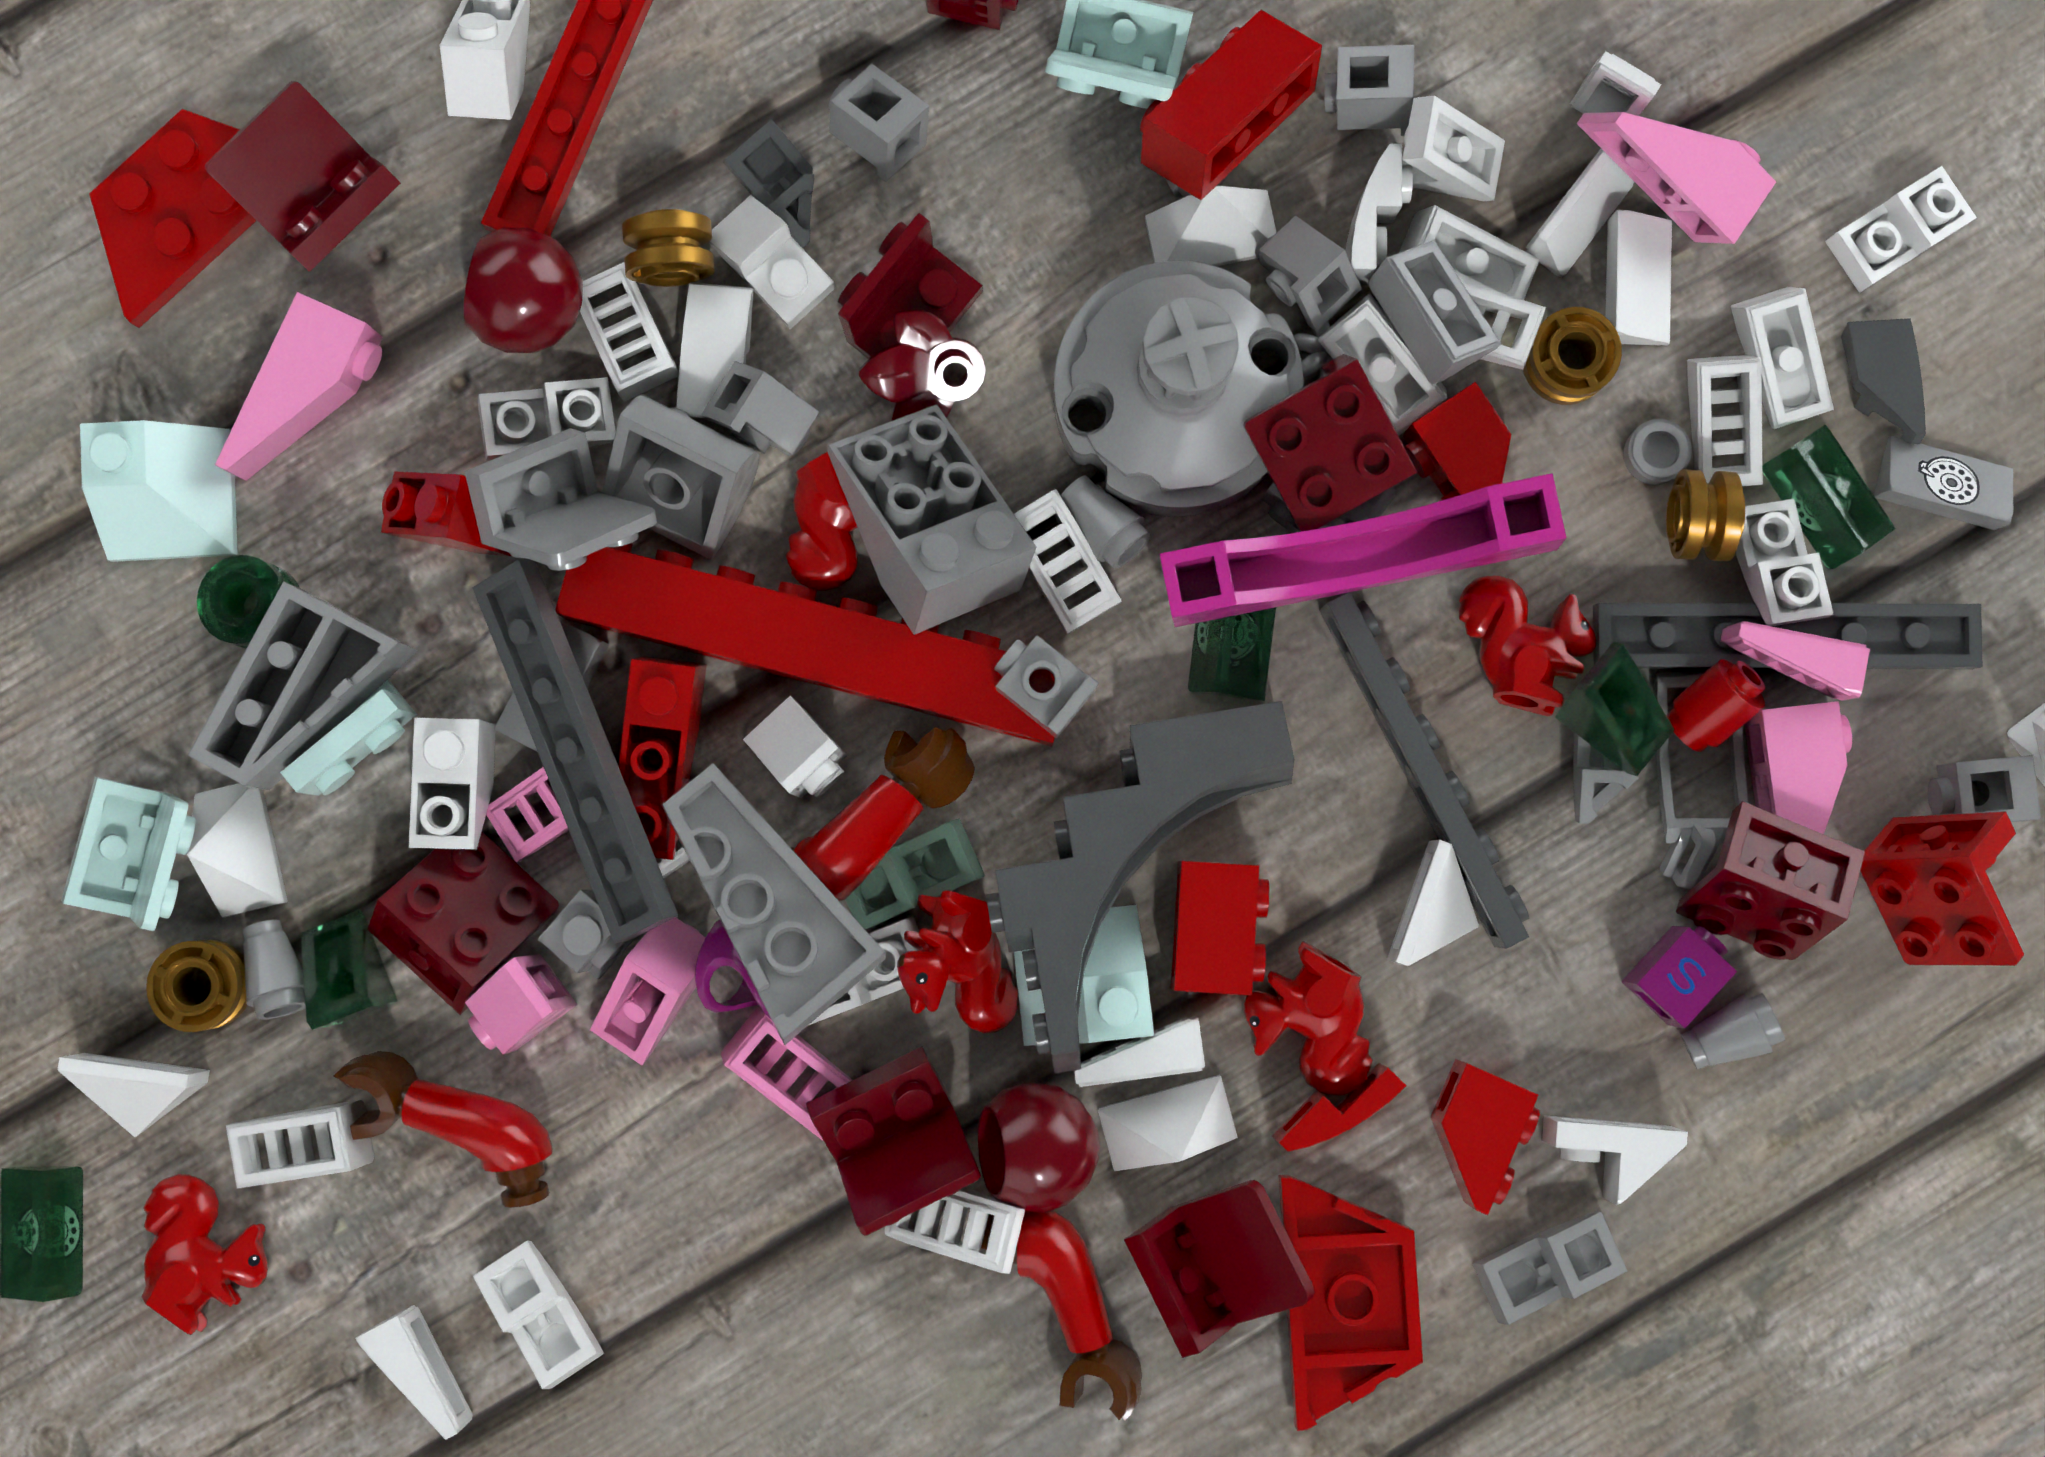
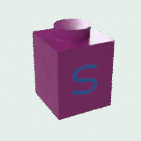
[1621,926,1737,1029]

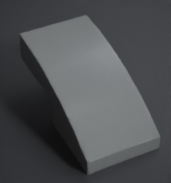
[1472,1211,1627,1325]

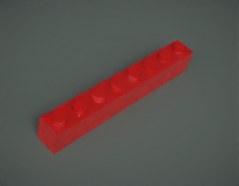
[555,543,1055,747]

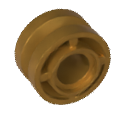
[622,209,715,287]
[1523,307,1622,405]
[1666,469,1745,561]
[146,940,247,1032]

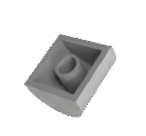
[602,395,759,560]

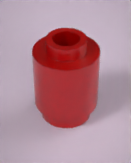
[1666,659,1765,752]

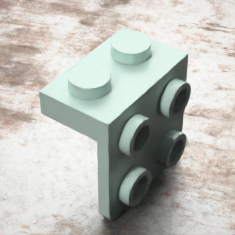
[1045,0,1194,109]
[280,679,417,796]
[61,777,196,931]

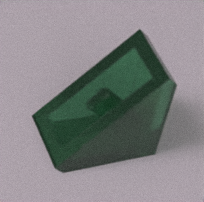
[1555,642,1675,776]
[301,910,397,1030]

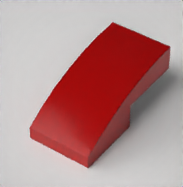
[1272,1063,1407,1152]

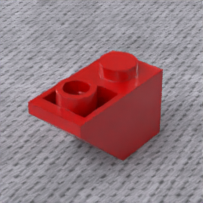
[1402,382,1512,501]
[381,471,512,557]
[1431,1059,1540,1215]

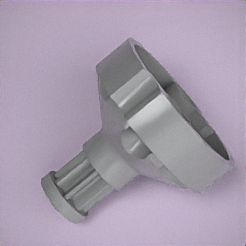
[1053,261,1304,517]

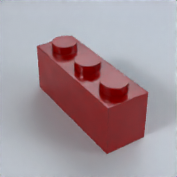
[1140,10,1322,200]

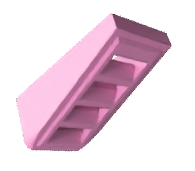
[1720,621,1870,701]
[486,767,569,863]
[720,1006,852,1141]

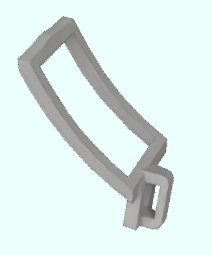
[1654,669,1749,890]

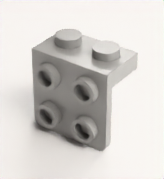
[464,428,657,571]

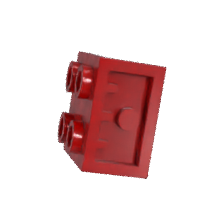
[1860,811,2024,966]

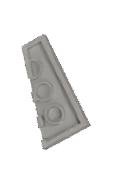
[663,763,886,1045]

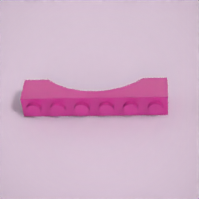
[1159,473,1567,627]

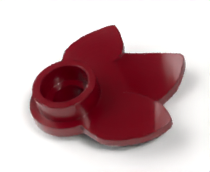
[858,310,986,421]

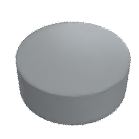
[1623,419,1692,485]

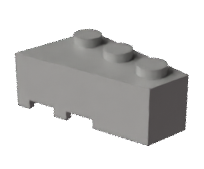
[188,581,418,790]

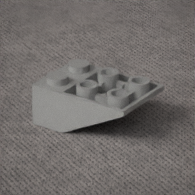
[827,405,1036,635]

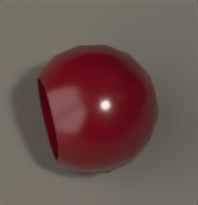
[464,227,583,353]
[978,1083,1100,1213]

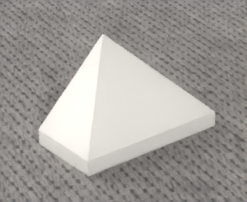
[1145,186,1277,267]
[187,783,288,917]
[1387,840,1479,966]
[58,1053,210,1137]
[1097,1075,1238,1171]

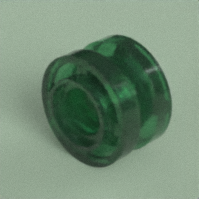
[197,555,300,649]

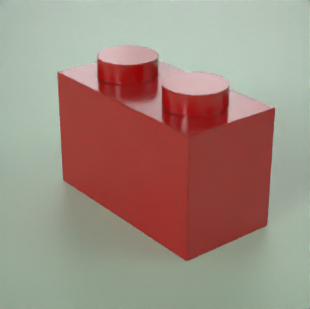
[1170,861,1270,996]

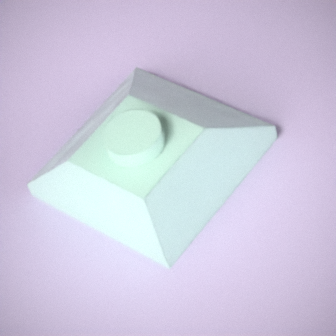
[80,420,238,562]
[1014,905,1154,1046]

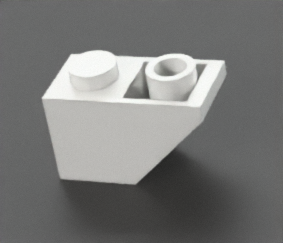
[440,0,530,120]
[743,696,847,798]
[409,718,496,850]

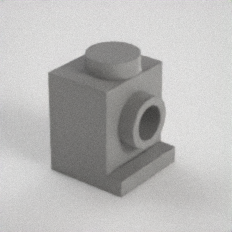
[1325,45,1414,136]
[828,63,929,182]
[1259,215,1362,332]
[701,361,819,456]
[994,635,1099,739]
[1928,755,2041,822]
[538,890,635,979]

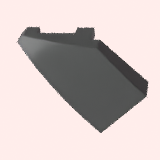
[723,119,814,248]
[1841,318,1926,445]

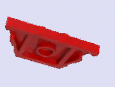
[89,109,257,328]
[1278,1175,1423,1431]

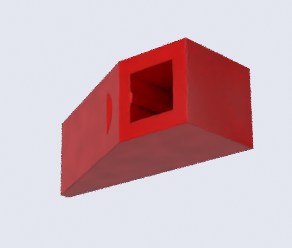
[619,656,707,860]

